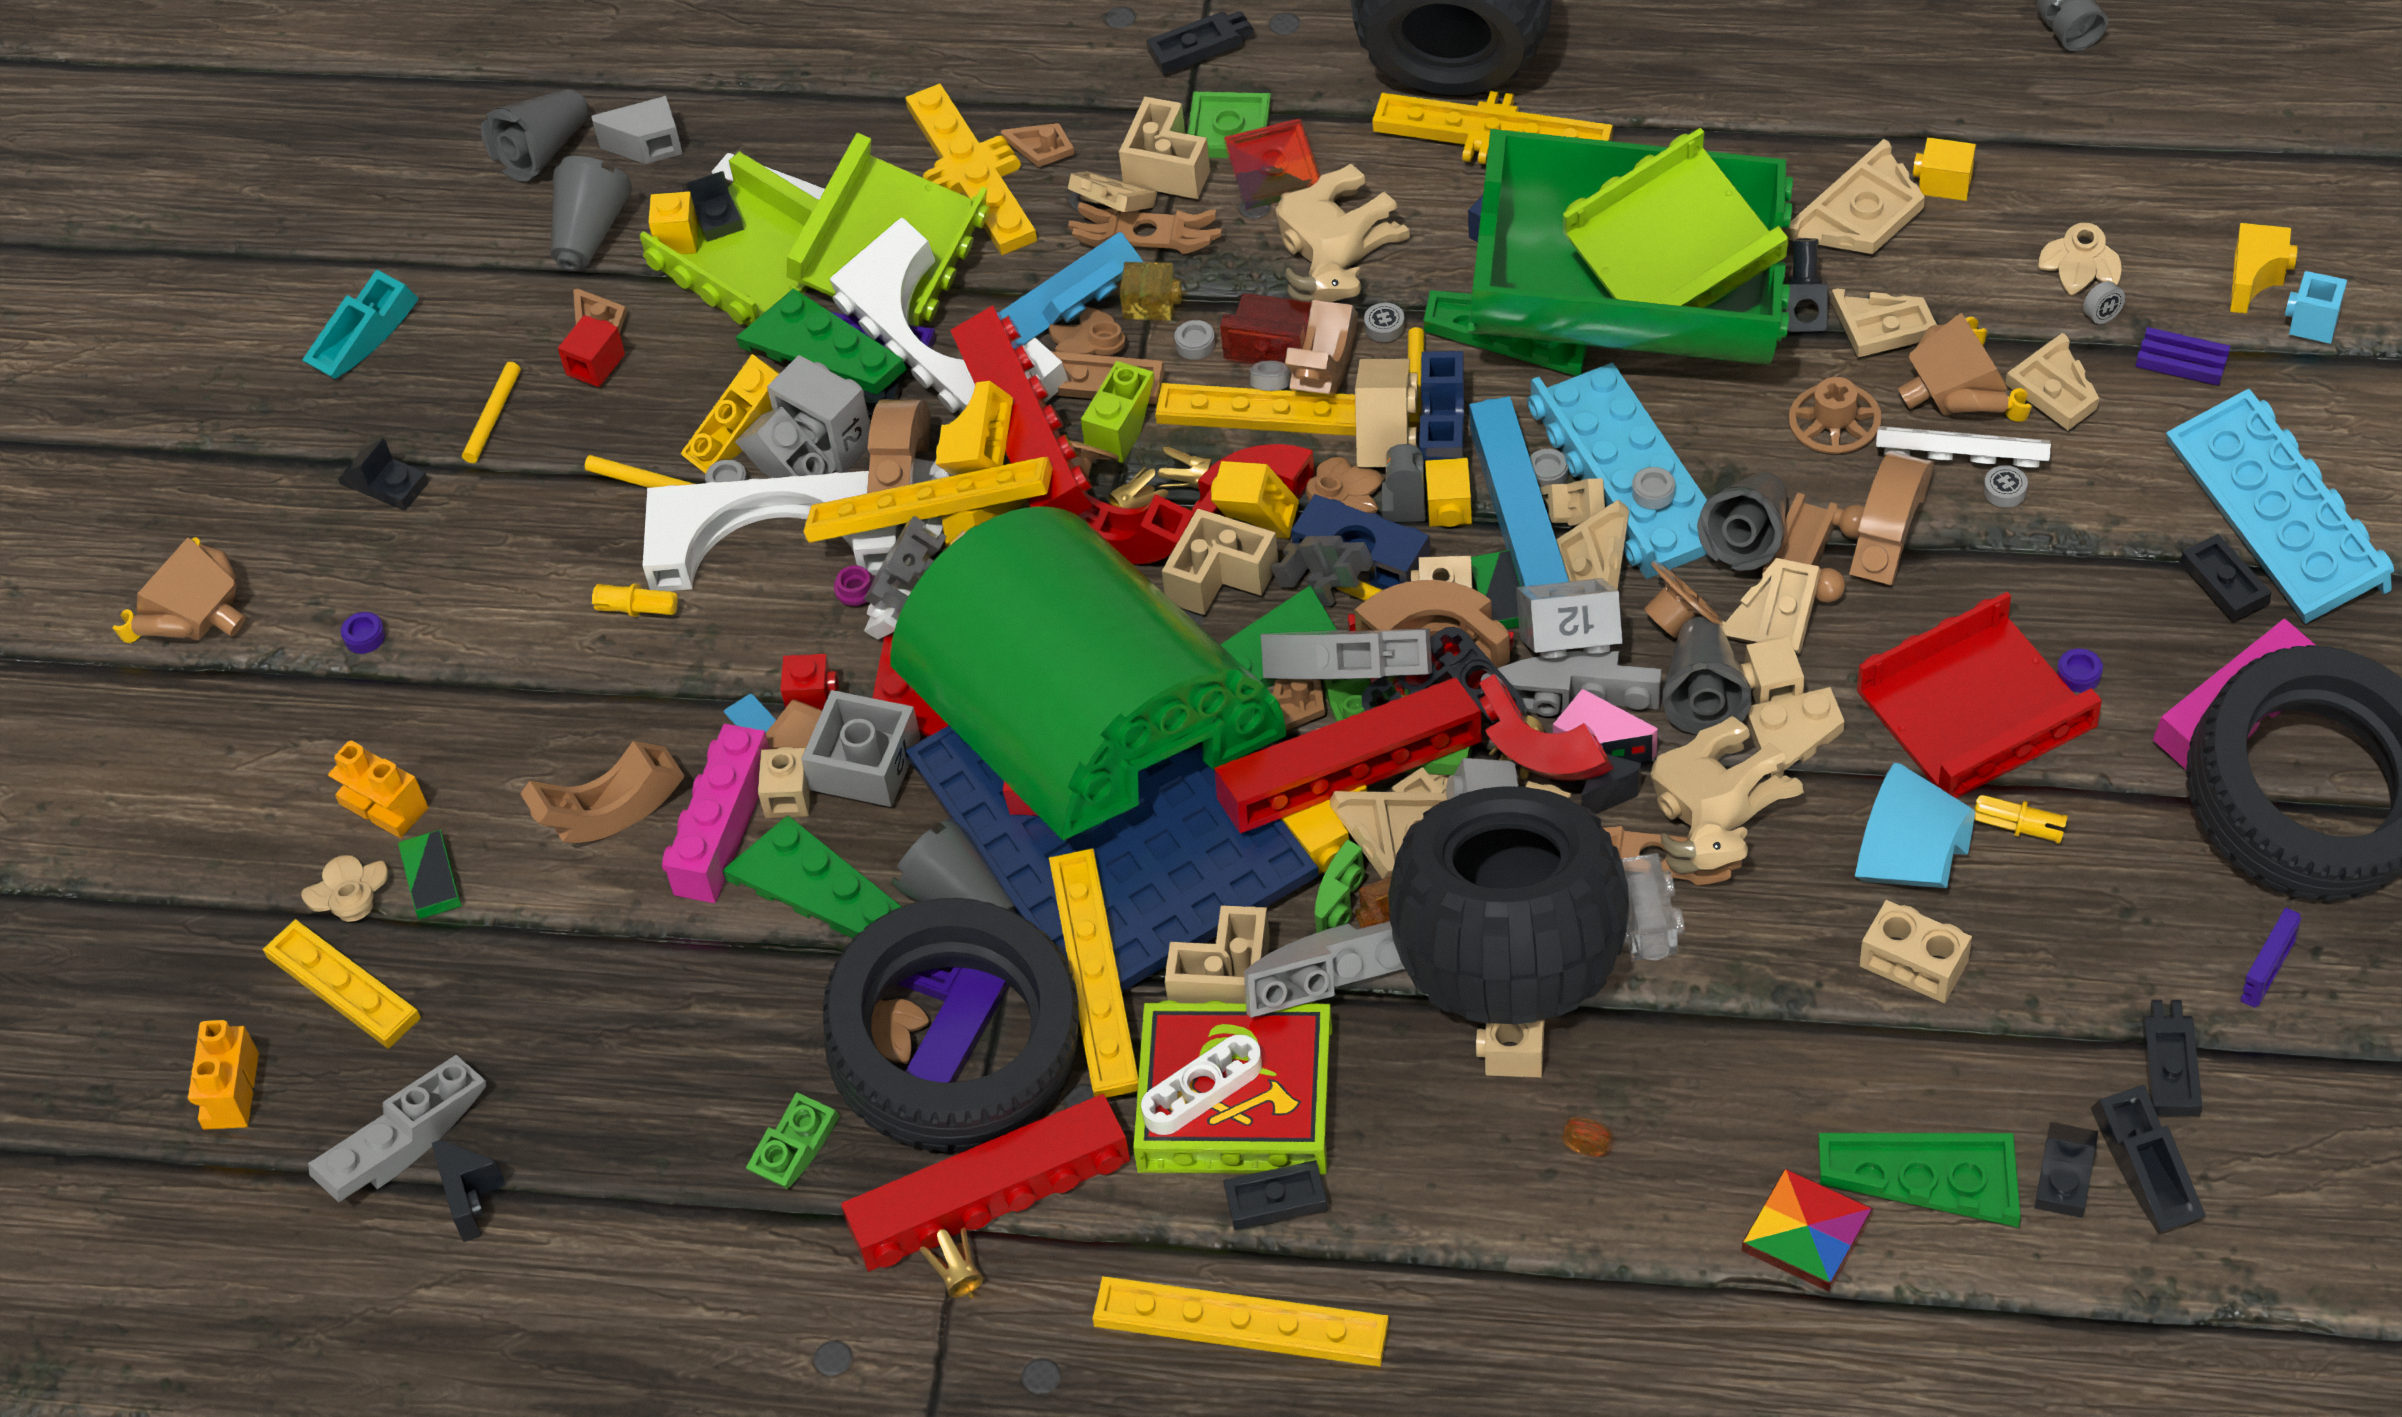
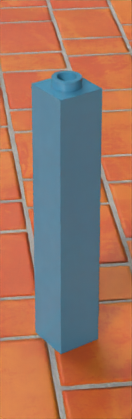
[1469,396,1569,586]

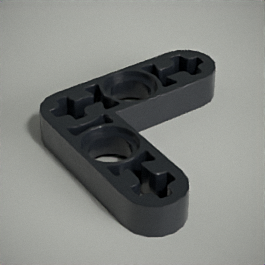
[1362,627,1527,726]

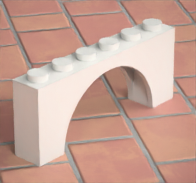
[830,217,1069,413]
[643,471,902,591]

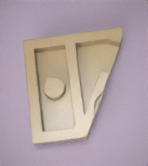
[1068,171,1157,213]
[1831,288,1937,357]
[2005,333,2099,430]
[1556,500,1629,590]
[1722,558,1821,654]
[1745,687,1845,778]

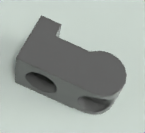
[1382,444,1425,522]

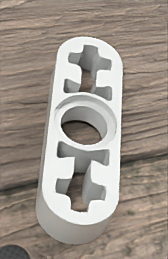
[1141,1035,1262,1135]

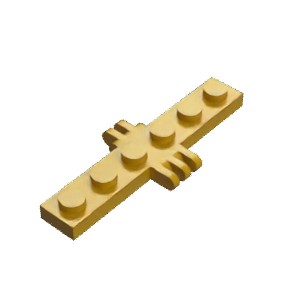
[905,83,1037,256]
[1372,91,1613,165]

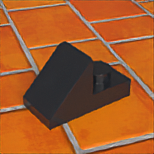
[682,171,744,242]
[338,438,429,511]
[1550,755,1641,814]
[2034,1122,2098,1218]
[431,1140,506,1242]

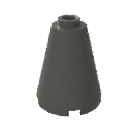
[481,89,588,181]
[550,156,632,271]
[1697,472,1787,571]
[1662,616,1751,735]
[891,819,1016,913]

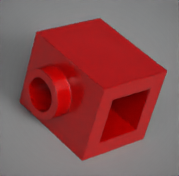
[558,315,625,387]
[780,654,839,710]

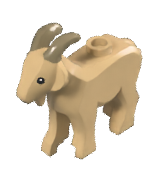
[1275,164,1410,305]
[1650,716,1804,874]

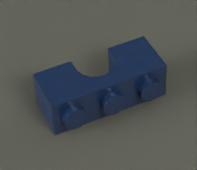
[1419,351,1465,480]
[1291,494,1430,590]

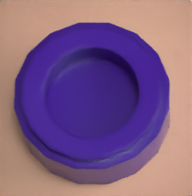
[341,612,386,654]
[2057,648,2103,693]

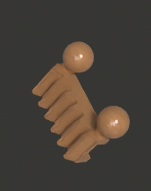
[1762,493,1865,603]

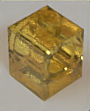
[1120,262,1182,321]

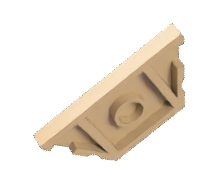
[1785,139,1925,254]
[1330,791,1447,880]

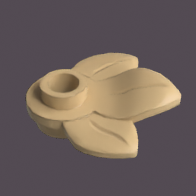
[2038,222,2122,297]
[301,855,388,922]

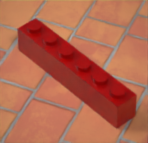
[950,305,1093,515]
[1215,677,1481,834]
[841,1093,1130,1272]

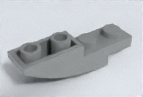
[1261,628,1432,679]
[1481,651,1661,716]
[1244,921,1405,1017]
[308,1055,486,1202]

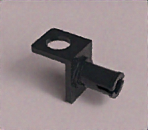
[1783,238,1828,332]

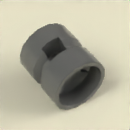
[2036,0,2108,51]

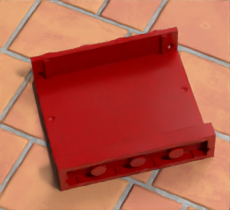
[1857,591,2102,799]

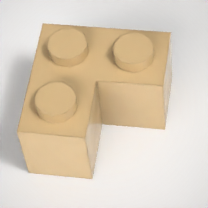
[1119,97,1210,199]
[1355,359,1418,467]
[1162,509,1279,615]
[1165,906,1270,1004]

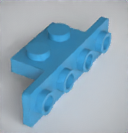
[999,232,1143,346]

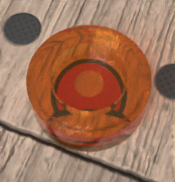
[1561,1117,1612,1157]

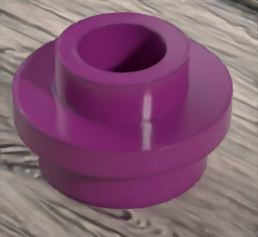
[834,565,874,606]

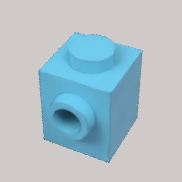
[2285,271,2347,344]

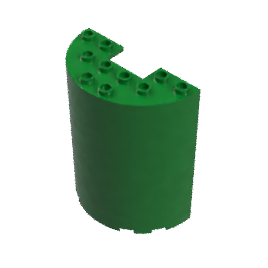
[1468,129,1793,365]
[890,507,1286,841]

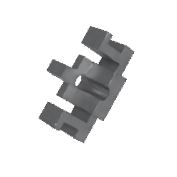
[864,516,947,620]
[1271,536,1374,606]

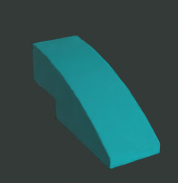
[302,269,419,380]

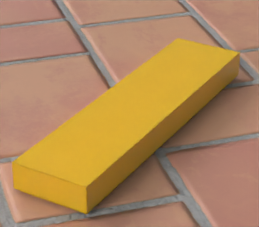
[263,919,421,1049]

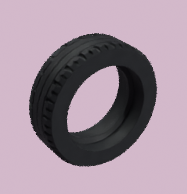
[2186,645,2402,901]
[823,898,1079,1152]

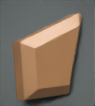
[1001,123,1075,167]
[573,289,627,334]
[1272,679,1325,731]
[766,699,822,749]

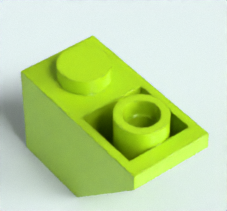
[1081,361,1154,463]

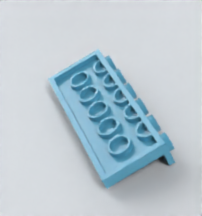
[1527,362,1708,579]
[2166,388,2394,624]

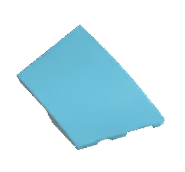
[1855,763,1976,888]

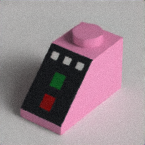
[1553,689,1658,763]

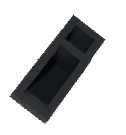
[2091,1085,2206,1233]

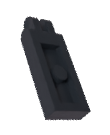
[1146,11,1254,75]
[2143,1000,2202,1116]

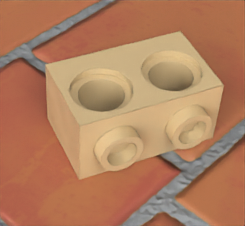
[1860,900,1972,1003]
[1476,1019,1545,1078]

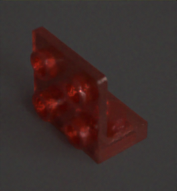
[1220,293,1312,363]

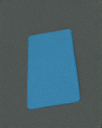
[724,694,776,733]

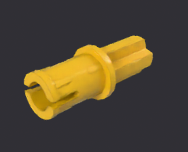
[592,583,678,617]
[1974,795,2068,844]

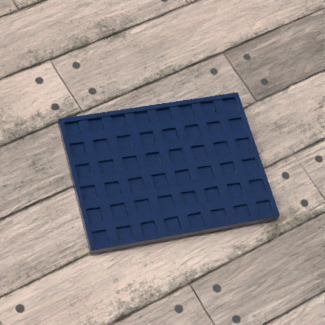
[905,726,1319,992]

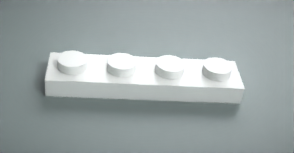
[1876,426,2051,467]

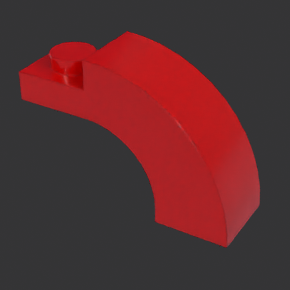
[1190,444,1315,521]
[1077,494,1194,564]
[1479,674,1614,781]

